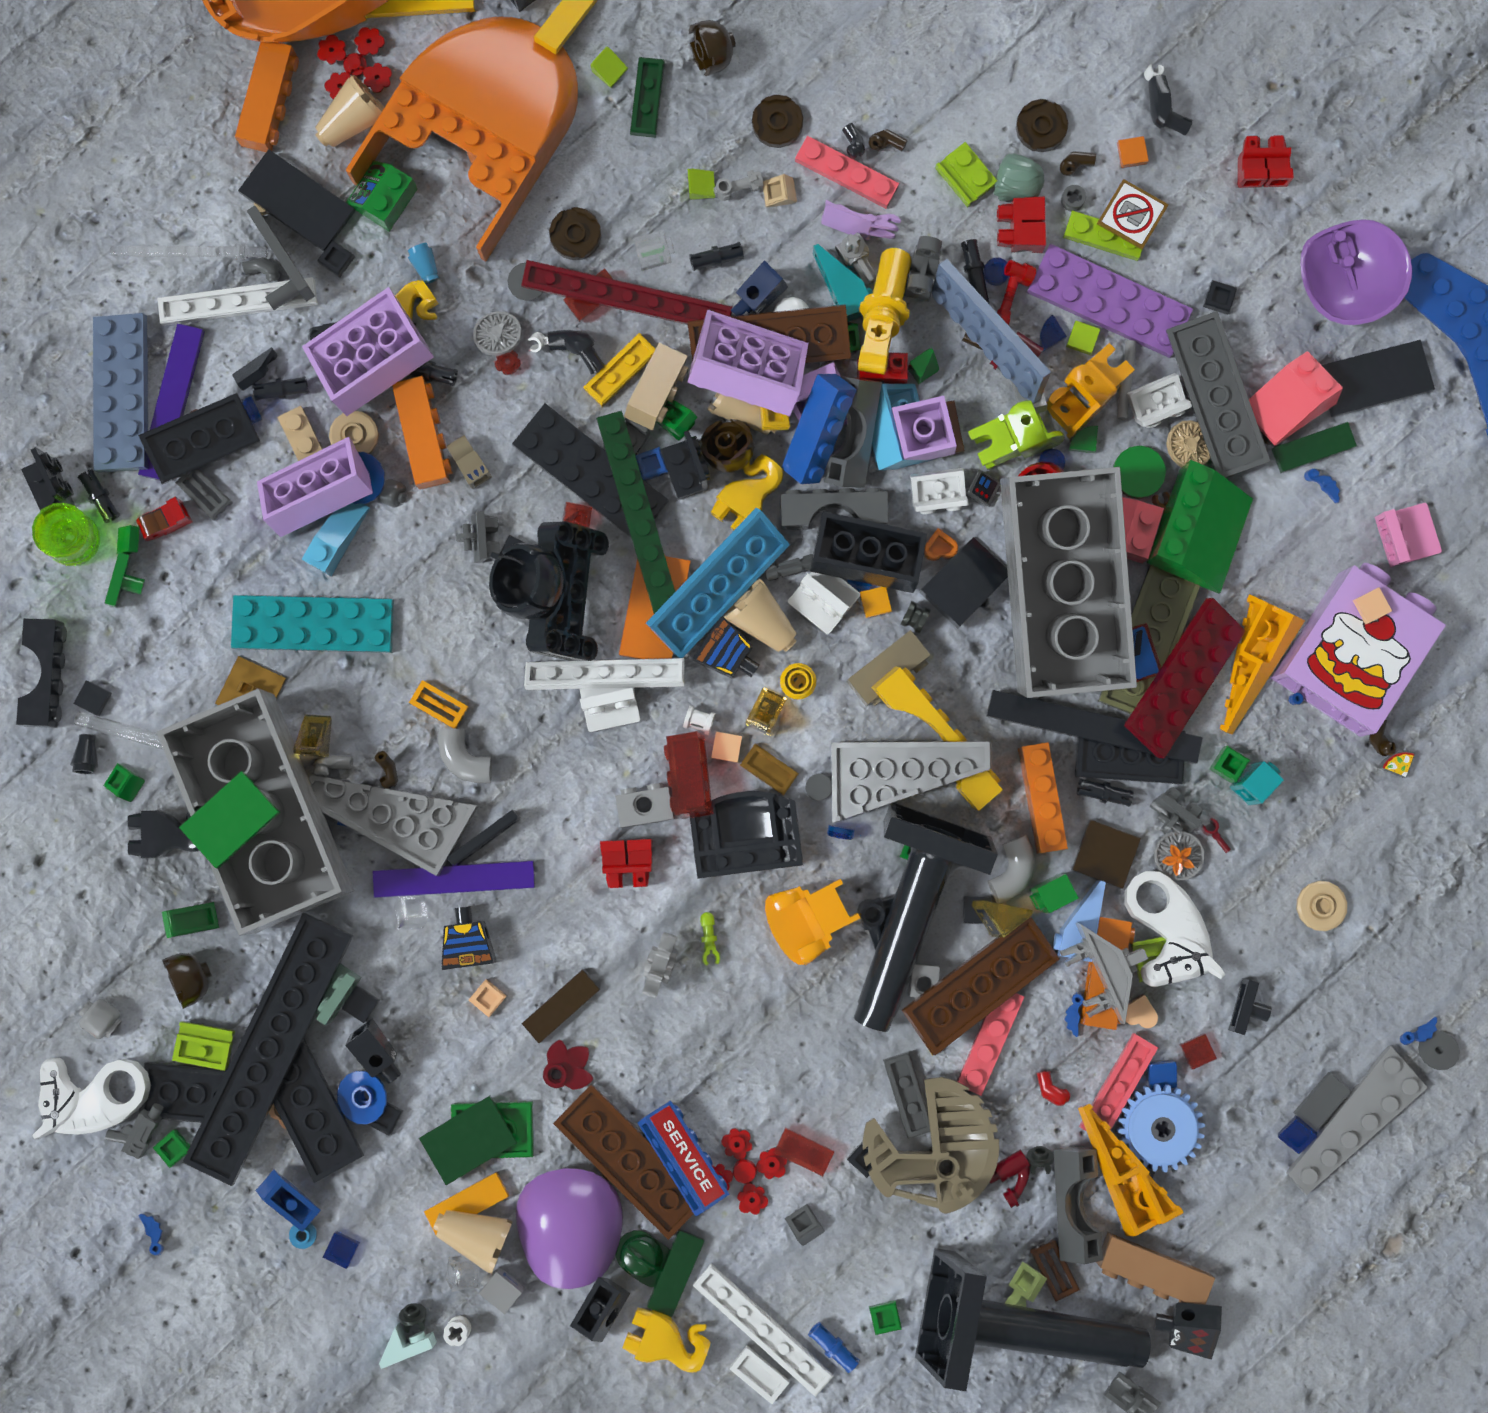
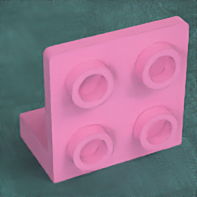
[1374,503,1442,567]

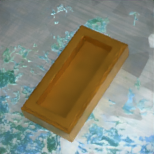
[740,744,799,796]

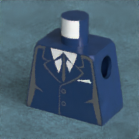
[731,260,788,316]

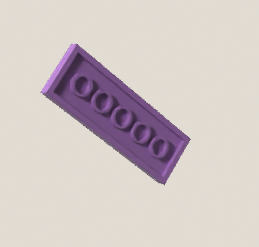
[1027,244,1193,358]

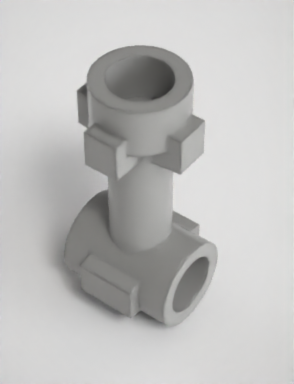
[714,170,763,201]

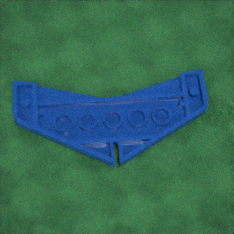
[1404,253,1488,437]

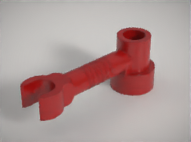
[997,260,1036,325]

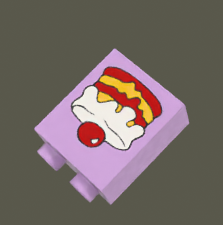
[1271,563,1446,737]

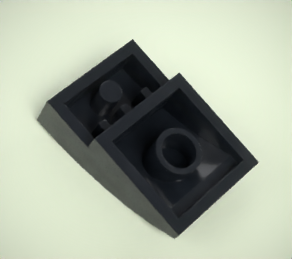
[919,537,1008,629]

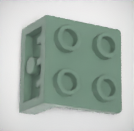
[316,963,362,1025]

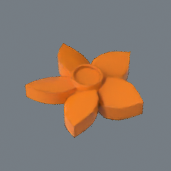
[1161,844,1194,876]

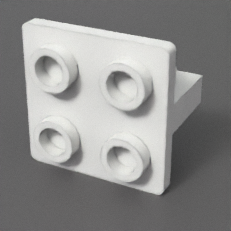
[788,572,860,635]
[579,688,640,732]

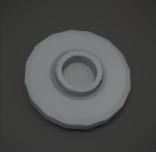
[473,311,522,356]
[1154,831,1204,881]

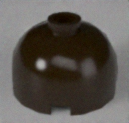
[689,20,736,76]
[700,419,755,473]
[162,953,212,1009]

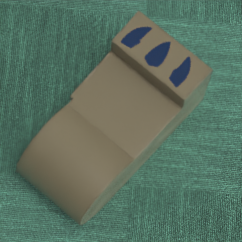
[447,435,492,489]

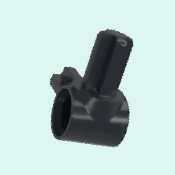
[857,897,894,951]

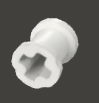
[683,706,716,736]
[443,1315,472,1346]

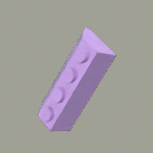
[257,437,373,537]

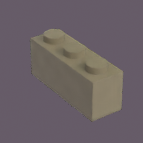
[847,630,930,706]

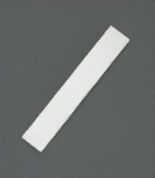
[157,277,318,326]
[524,658,685,690]
[693,1263,834,1397]

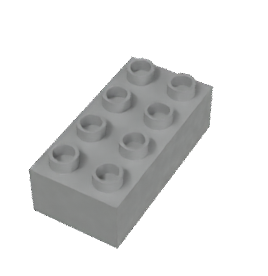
[1000,467,1137,698]
[157,688,355,936]

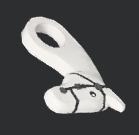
[1124,871,1225,987]
[32,1058,151,1140]

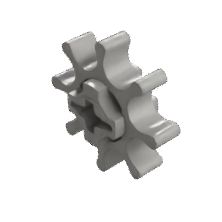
[642,932,678,998]

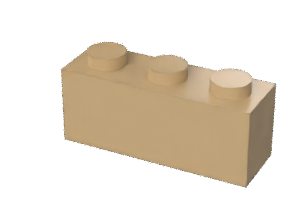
[624,343,689,430]

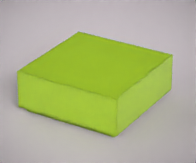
[1066,321,1100,355]

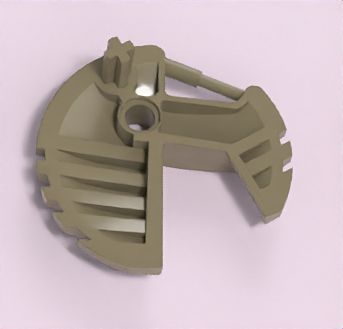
[862,1077,999,1214]

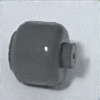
[379,479,407,508]

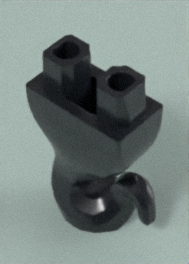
[128,810,199,858]

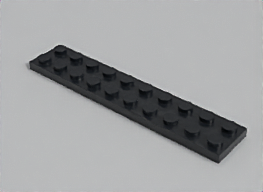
[182,913,354,1186]

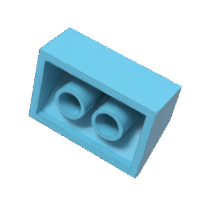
[872,384,934,471]

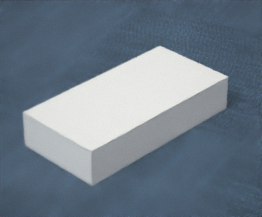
[730,1345,789,1404]

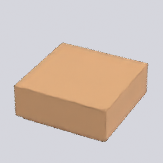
[1353,587,1392,625]
[711,732,742,763]
[469,979,507,1017]

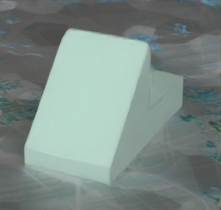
[379,1322,437,1369]

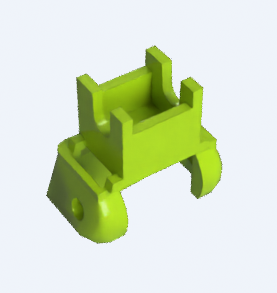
[968,400,1065,470]

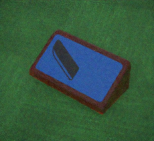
[1132,623,1161,683]

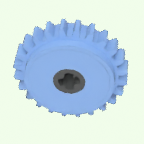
[1116,1084,1205,1172]

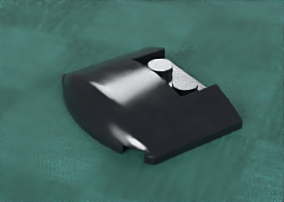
[689,791,804,879]

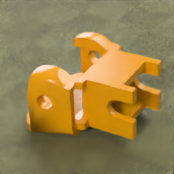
[1046,343,1135,440]
[765,879,860,966]

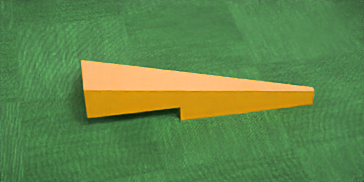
[1220,594,1305,735]
[1078,1104,1184,1236]

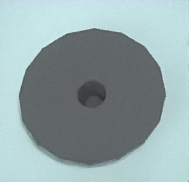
[507,262,543,301]
[1418,1030,1460,1070]

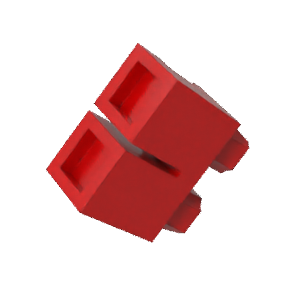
[1238,135,1294,188]
[997,196,1046,253]
[857,352,908,384]
[600,839,653,888]

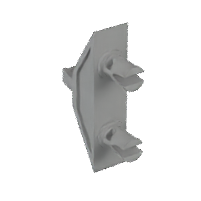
[1060,922,1148,1025]

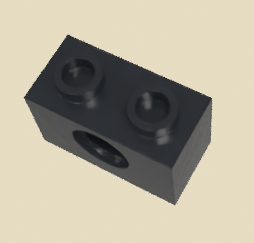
[570,1277,631,1342]

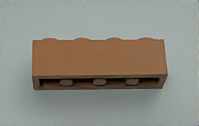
[1096,1232,1215,1305]

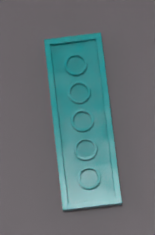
[231,595,394,653]

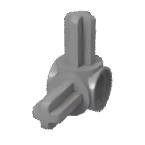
[835,232,877,285]

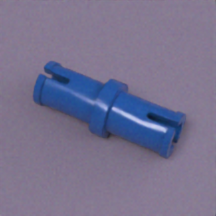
[808,1322,860,1373]

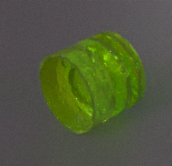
[32,503,100,567]

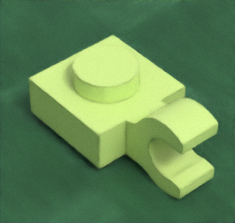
[1005,1262,1047,1307]

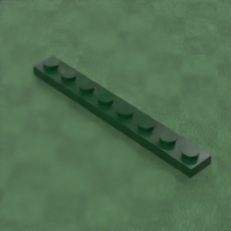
[596,410,675,614]

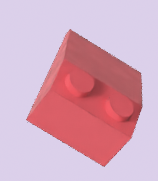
[1249,351,1343,446]
[1122,497,1164,564]

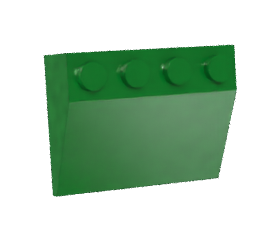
[1146,460,1253,594]

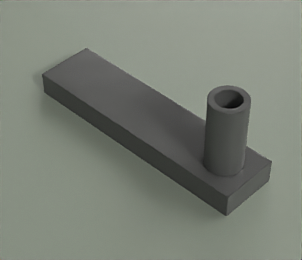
[247,206,315,310]

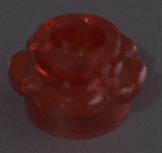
[495,350,521,375]

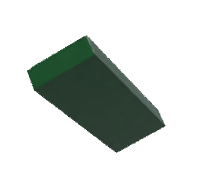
[630,57,665,138]
[1271,422,1357,474]
[647,1229,705,1317]

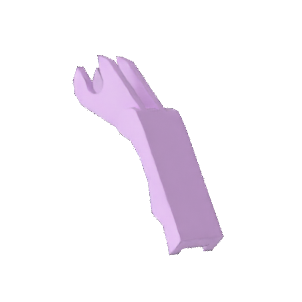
[821,200,901,241]

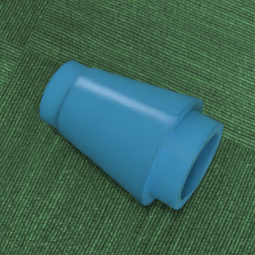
[408,243,439,284]

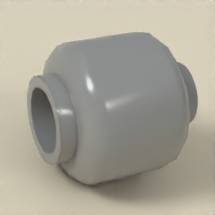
[79,999,121,1039]

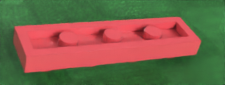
[795,136,899,209]
[957,993,1024,1096]
[1079,1033,1158,1131]

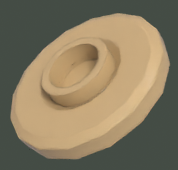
[329,411,379,454]
[1166,420,1210,467]
[1296,881,1347,931]

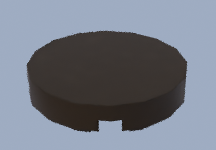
[752,95,804,148]
[1015,99,1068,152]
[549,207,602,260]

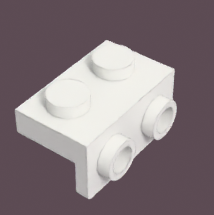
[1126,373,1192,428]
[910,468,968,514]

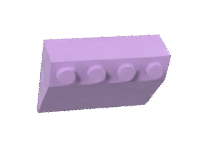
[302,287,434,416]
[687,310,808,416]

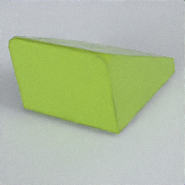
[590,46,628,88]
[687,168,716,200]

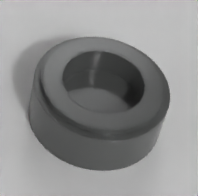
[805,774,832,801]

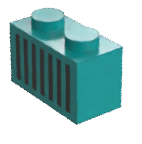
[1230,761,1284,805]

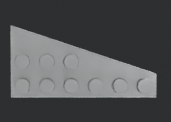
[831,742,992,823]
[309,775,478,876]

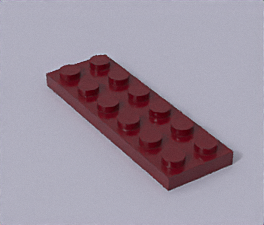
[1124,598,1246,759]

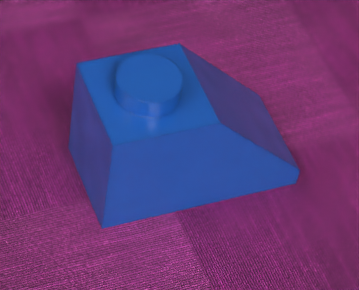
[255,1169,321,1232]

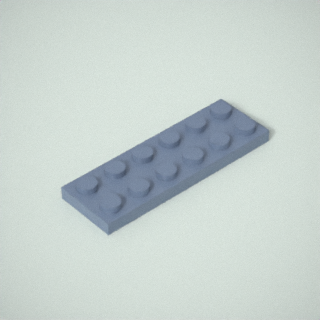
[932,259,1051,404]
[93,313,149,473]

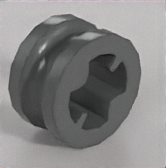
[1061,185,1086,212]

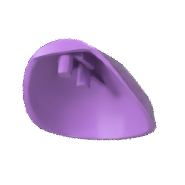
[1300,219,1412,325]
[516,1168,623,1289]

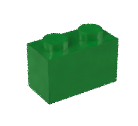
[1029,874,1079,913]

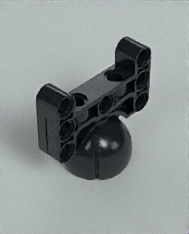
[489,521,609,661]

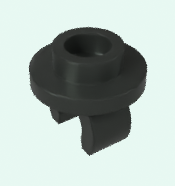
[1027,1146,1054,1175]
[399,1303,427,1333]

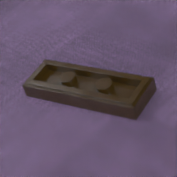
[521,969,600,1044]

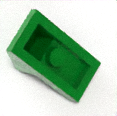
[657,400,698,441]

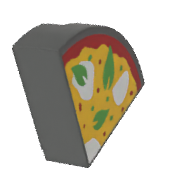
[1378,751,1415,778]

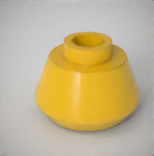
[780,663,817,700]

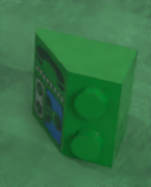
[346,160,418,232]

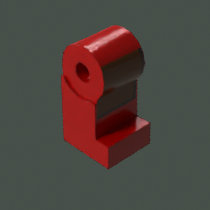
[136,497,193,541]

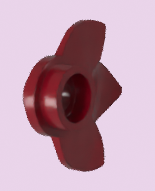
[543,1040,594,1090]

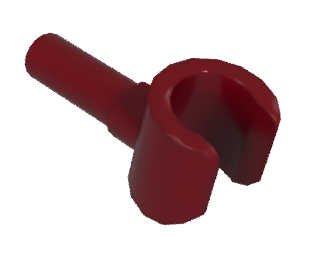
[1201,818,1231,853]

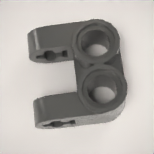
[904,236,942,302]

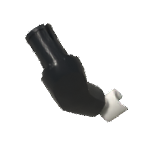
[1144,64,1193,136]
[528,330,605,374]

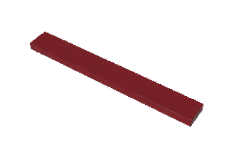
[521,260,733,325]

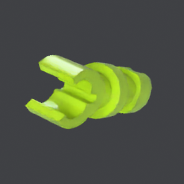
[700,912,720,965]

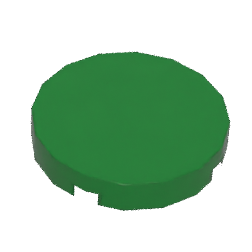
[1113,445,1166,499]

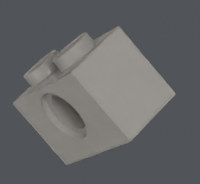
[615,783,674,828]

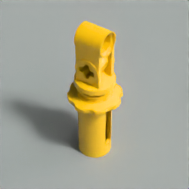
[858,248,912,375]

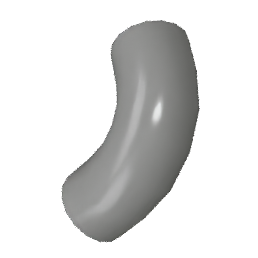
[438,728,492,783]
[988,835,1035,905]

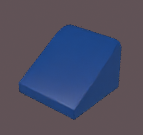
[1147,1060,1177,1091]

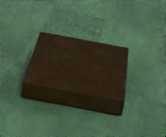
[1071,820,1141,889]

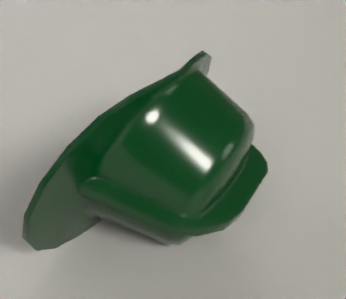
[615,1230,670,1287]

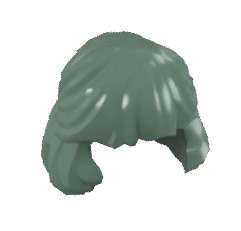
[994,153,1045,201]

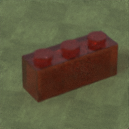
[664,731,713,819]

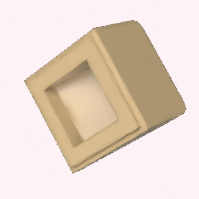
[763,174,797,207]

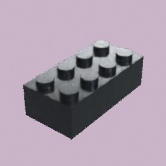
[810,511,927,593]

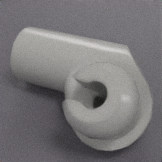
[313,756,353,777]

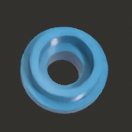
[289,1223,317,1249]

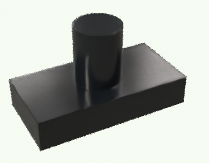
[1228,978,1272,1035]

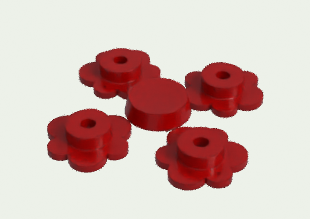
[317,27,392,99]
[712,1128,787,1215]

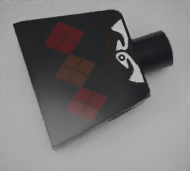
[345,1018,401,1084]
[1154,1302,1222,1360]

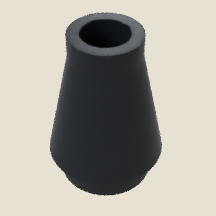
[70,734,98,775]

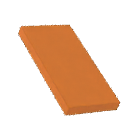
[619,556,691,659]

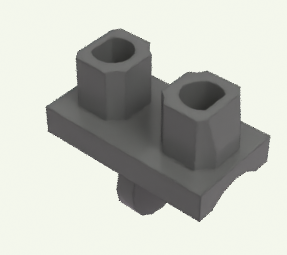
[456,511,500,563]
[1149,787,1203,834]
[1103,1371,1161,1413]

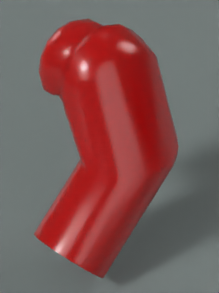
[1037,1070,1070,1106]

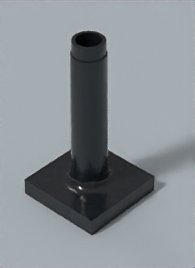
[853,802,998,1032]
[915,1248,1151,1391]

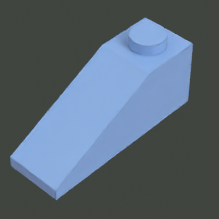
[1053,881,1106,962]

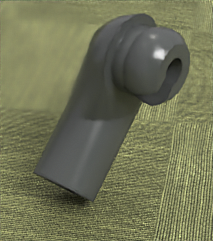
[242,258,280,282]

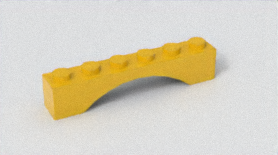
[871,666,1003,811]

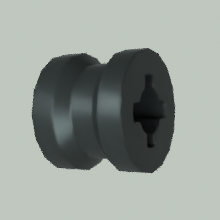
[900,601,931,634]

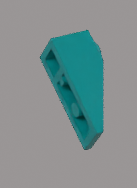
[812,244,873,322]

